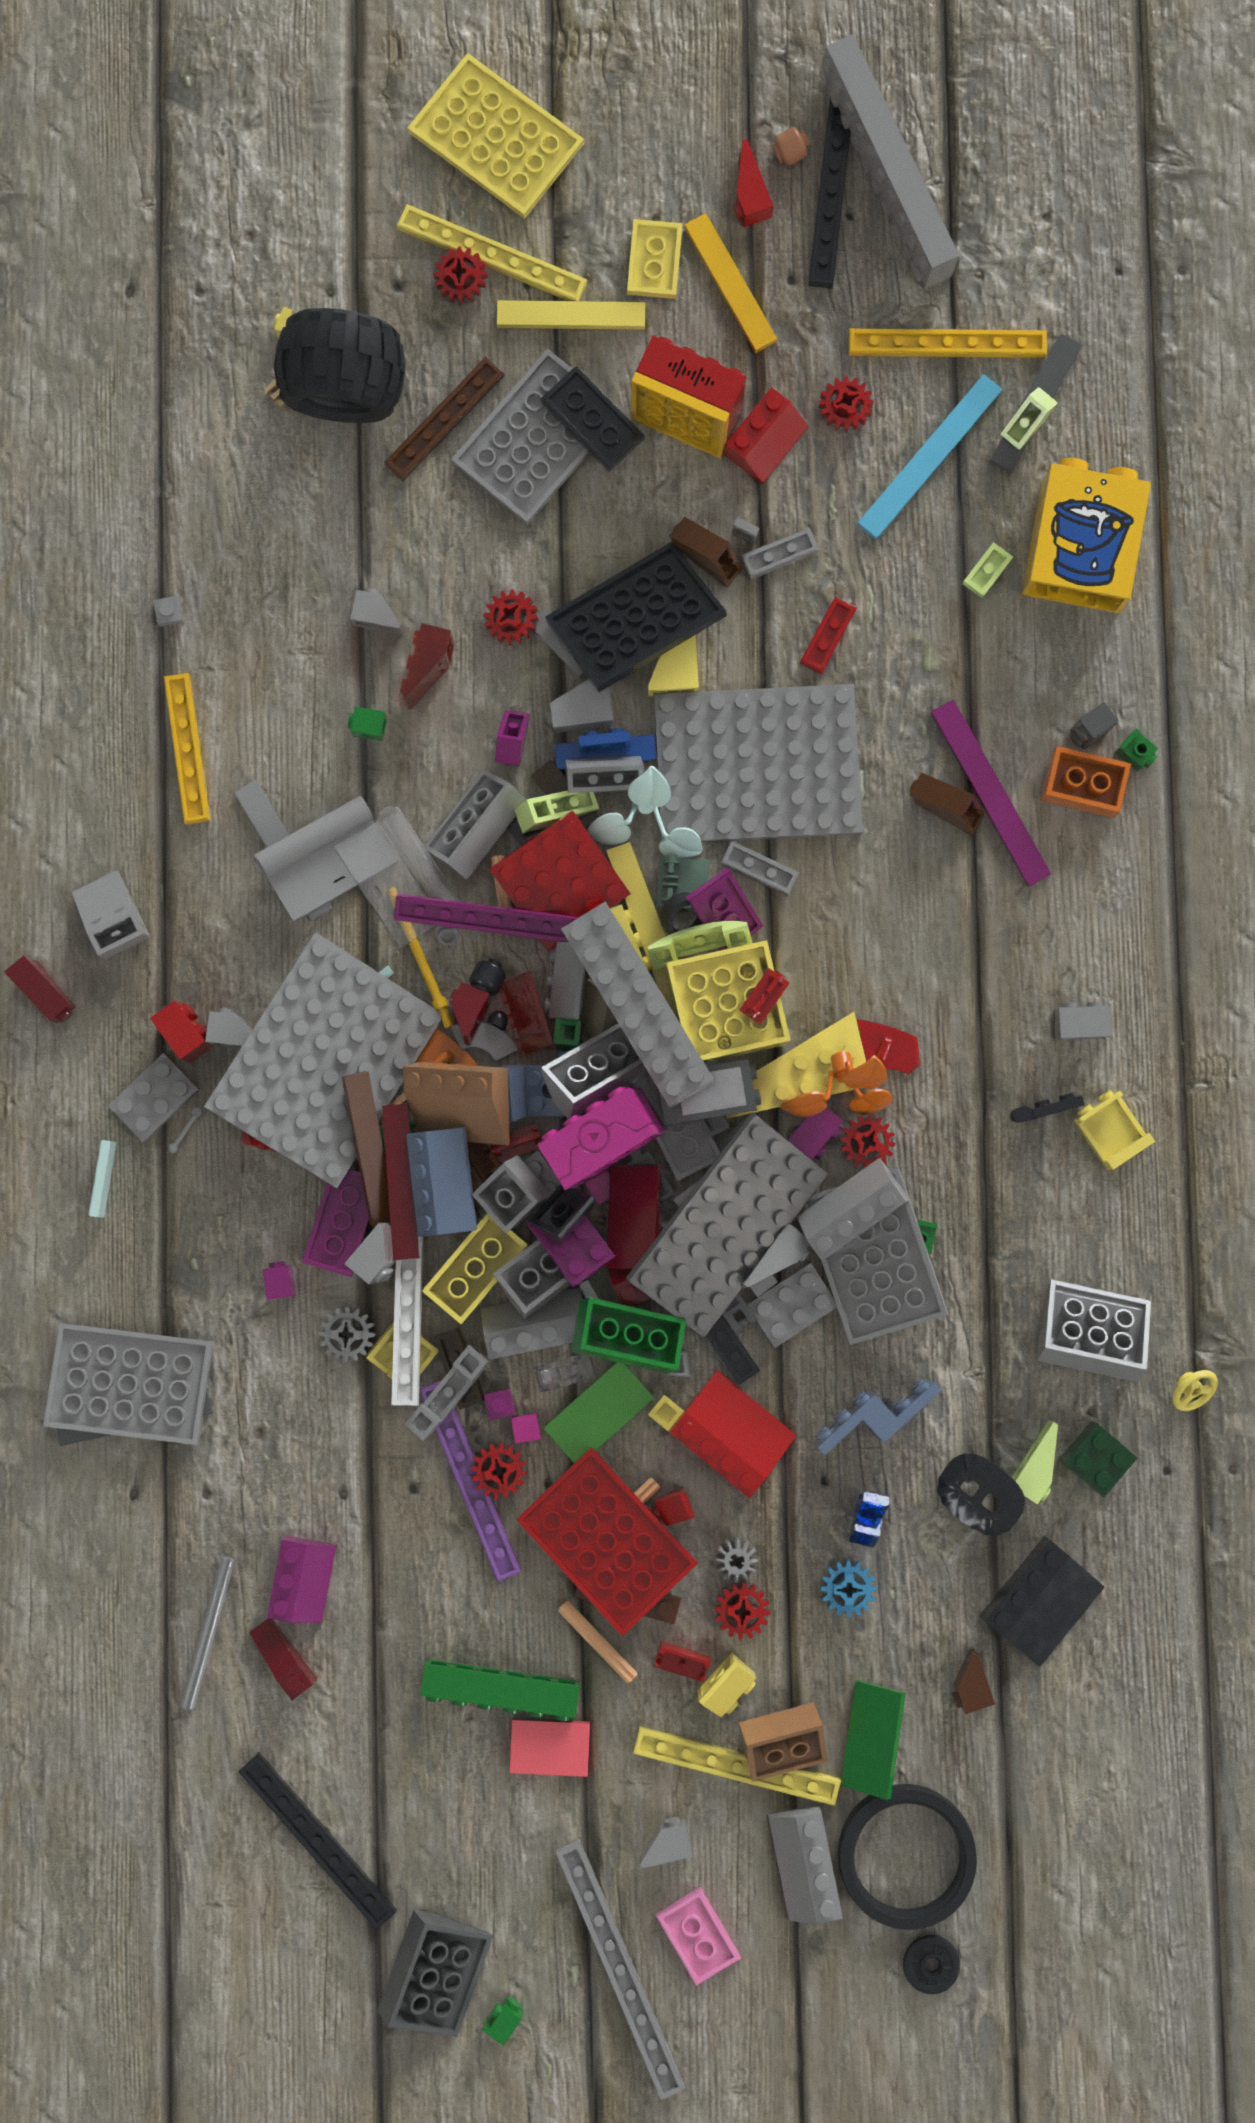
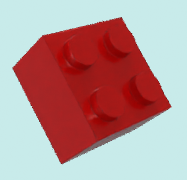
[150,1000,214,1063]

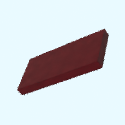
[606,1166,661,1270]

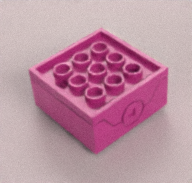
[537,1086,668,1190]

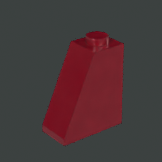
[4,955,76,1023]

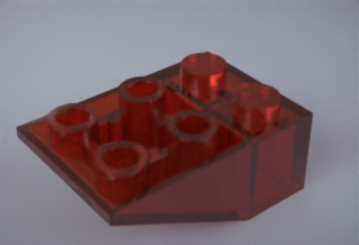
[400,623,455,709]

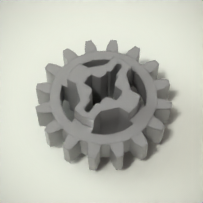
[319,1306,376,1363]

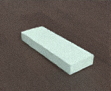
[88,1140,117,1217]

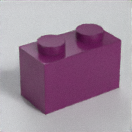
[788,1108,843,1160]

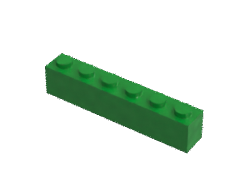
[420,1659,580,1721]

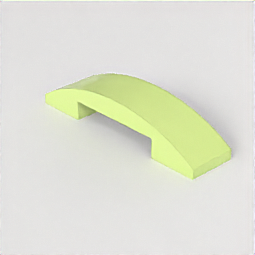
[648,921,753,970]

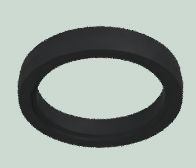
[838,1784,977,1930]

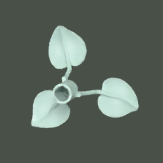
[587,765,703,858]

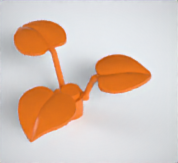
[780,1051,893,1117]

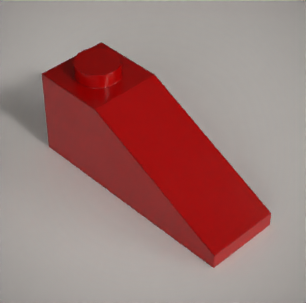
[733,139,773,227]

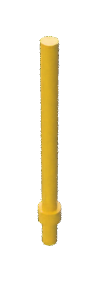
[386,887,454,1029]

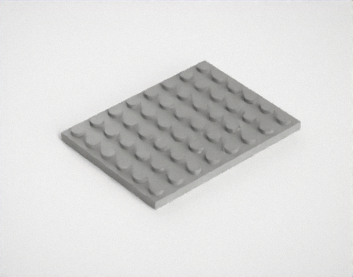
[654,684,863,842]
[203,932,442,1188]

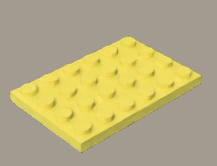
[407,53,584,219]

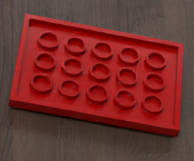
[516,1447,698,1637]

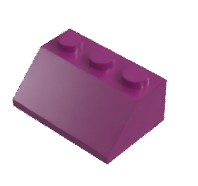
[267,1535,337,1623]

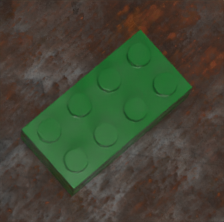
[571,1297,686,1374]

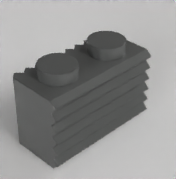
[1070,702,1118,749]

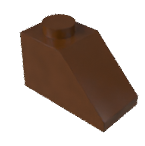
[952,1649,995,1714]

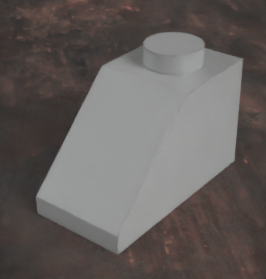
[350,588,403,635]
[640,1817,693,1869]

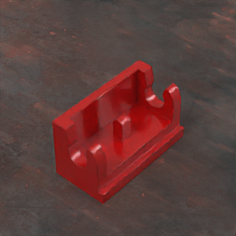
[653,1641,711,1683]

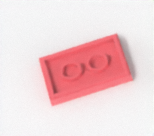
[510,1718,590,1777]

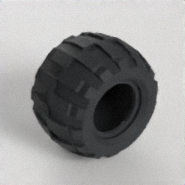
[274,308,405,423]

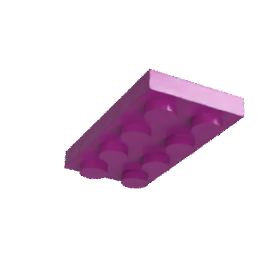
[302,1169,369,1277]

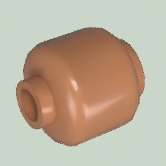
[772,127,810,166]

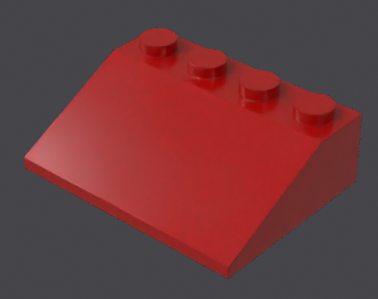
[669,1370,797,1499]

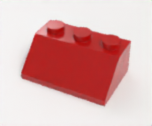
[724,387,808,484]

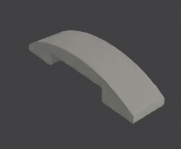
[405,1345,489,1441]

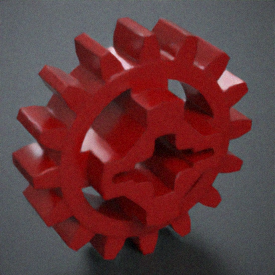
[433,246,488,304]
[819,376,874,433]
[483,589,539,646]
[839,1114,896,1169]
[470,1442,527,1500]
[714,1581,771,1640]

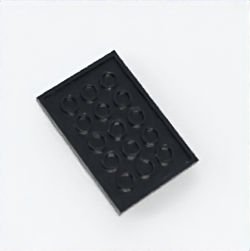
[545,542,727,692]

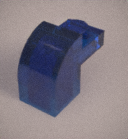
[849,1491,890,1548]

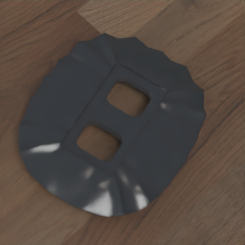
[937,1453,1025,1537]

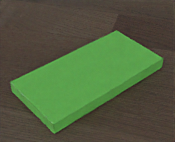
[544,1362,654,1463]

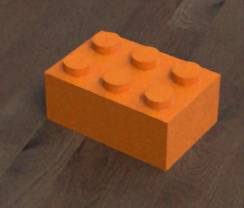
[1040,746,1131,818]

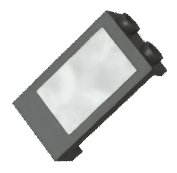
[659,1059,761,1126]

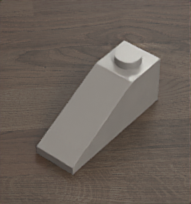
[741,1223,811,1290]

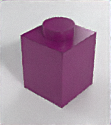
[262,1261,296,1300]
[484,1387,517,1421]

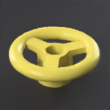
[1172,1370,1218,1411]

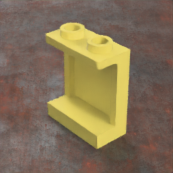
[1074,1090,1156,1170]

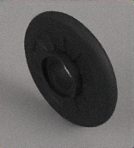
[903,1935,960,1994]

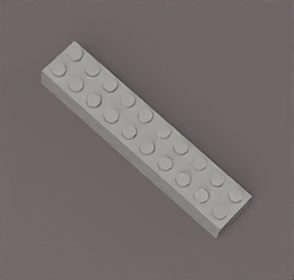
[820,34,959,289]

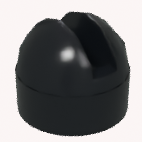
[486,1010,508,1031]

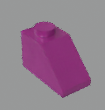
[494,710,530,766]

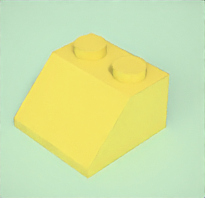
[697,1652,756,1717]

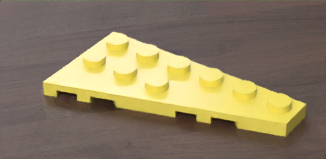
[726,1012,866,1119]

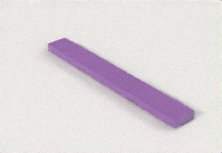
[419,1380,522,1582]

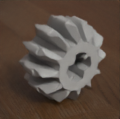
[714,1537,759,1583]

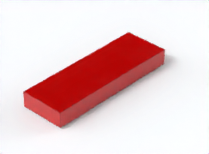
[800,597,857,675]

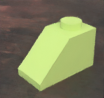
[1001,388,1058,450]

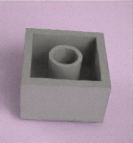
[472,1155,551,1234]

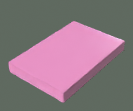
[656,1887,741,1986]

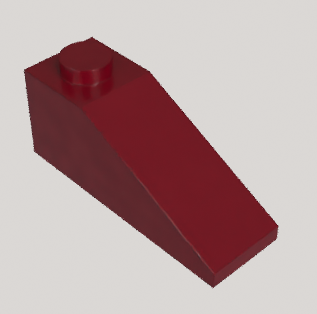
[249,1618,317,1701]

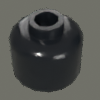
[469,959,506,996]

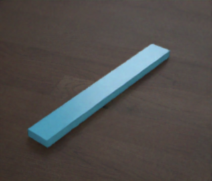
[857,374,1003,540]

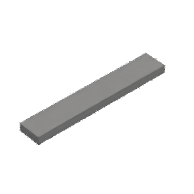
[234,779,334,921]

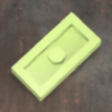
[962,542,1013,598]

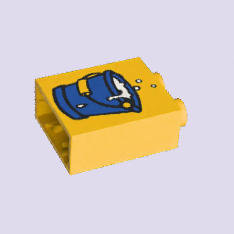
[1021,458,1151,613]

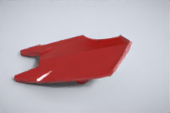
[856,1019,920,1075]

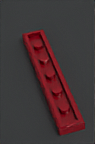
[382,1104,420,1260]

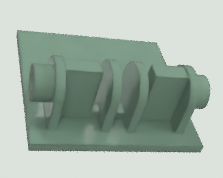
[657,855,709,909]

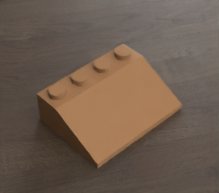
[403,1062,510,1145]

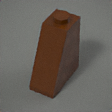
[669,517,743,588]
[909,773,984,835]

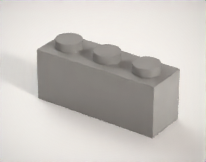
[565,756,644,793]

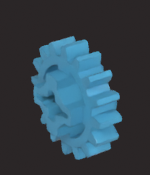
[820,1559,877,1618]

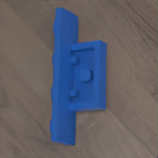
[555,728,656,770]

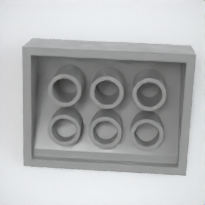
[1037,1279,1151,1382]

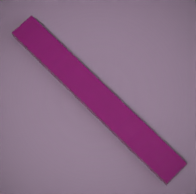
[931,700,1051,887]
[394,893,579,942]

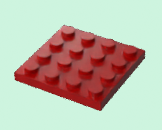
[489,810,631,952]

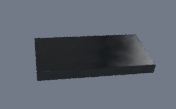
[540,366,645,472]

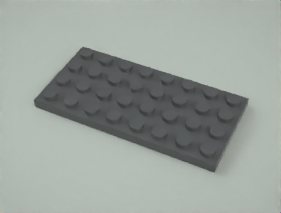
[626,1113,828,1337]

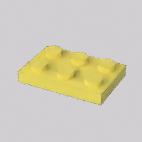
[627,219,683,299]

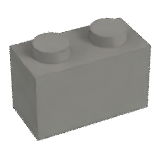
[1054,1002,1112,1040]

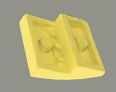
[365,1321,439,1379]

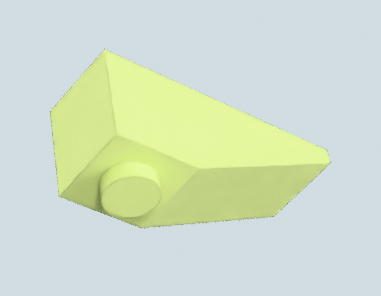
[514,791,599,833]
[1012,1420,1058,1505]

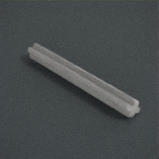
[180,1556,236,1711]

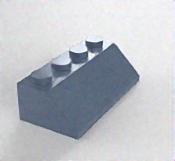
[406,1127,477,1237]

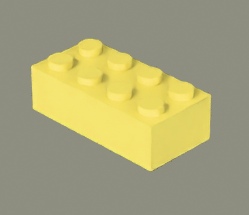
[422,1213,529,1324]

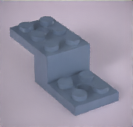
[500,1064,565,1122]
[813,1378,942,1455]

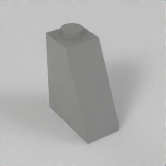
[546,679,613,733]

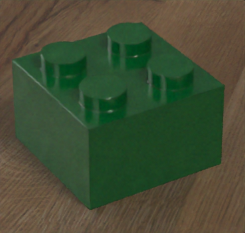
[1058,1421,1137,1497]

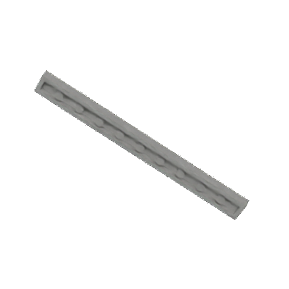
[556,1839,685,2100]

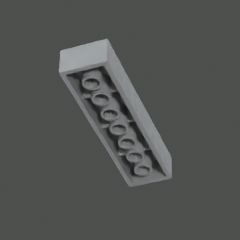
[561,901,715,1108]

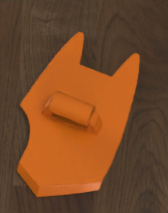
[415,1028,478,1066]

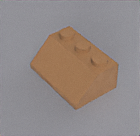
[739,1702,827,1782]

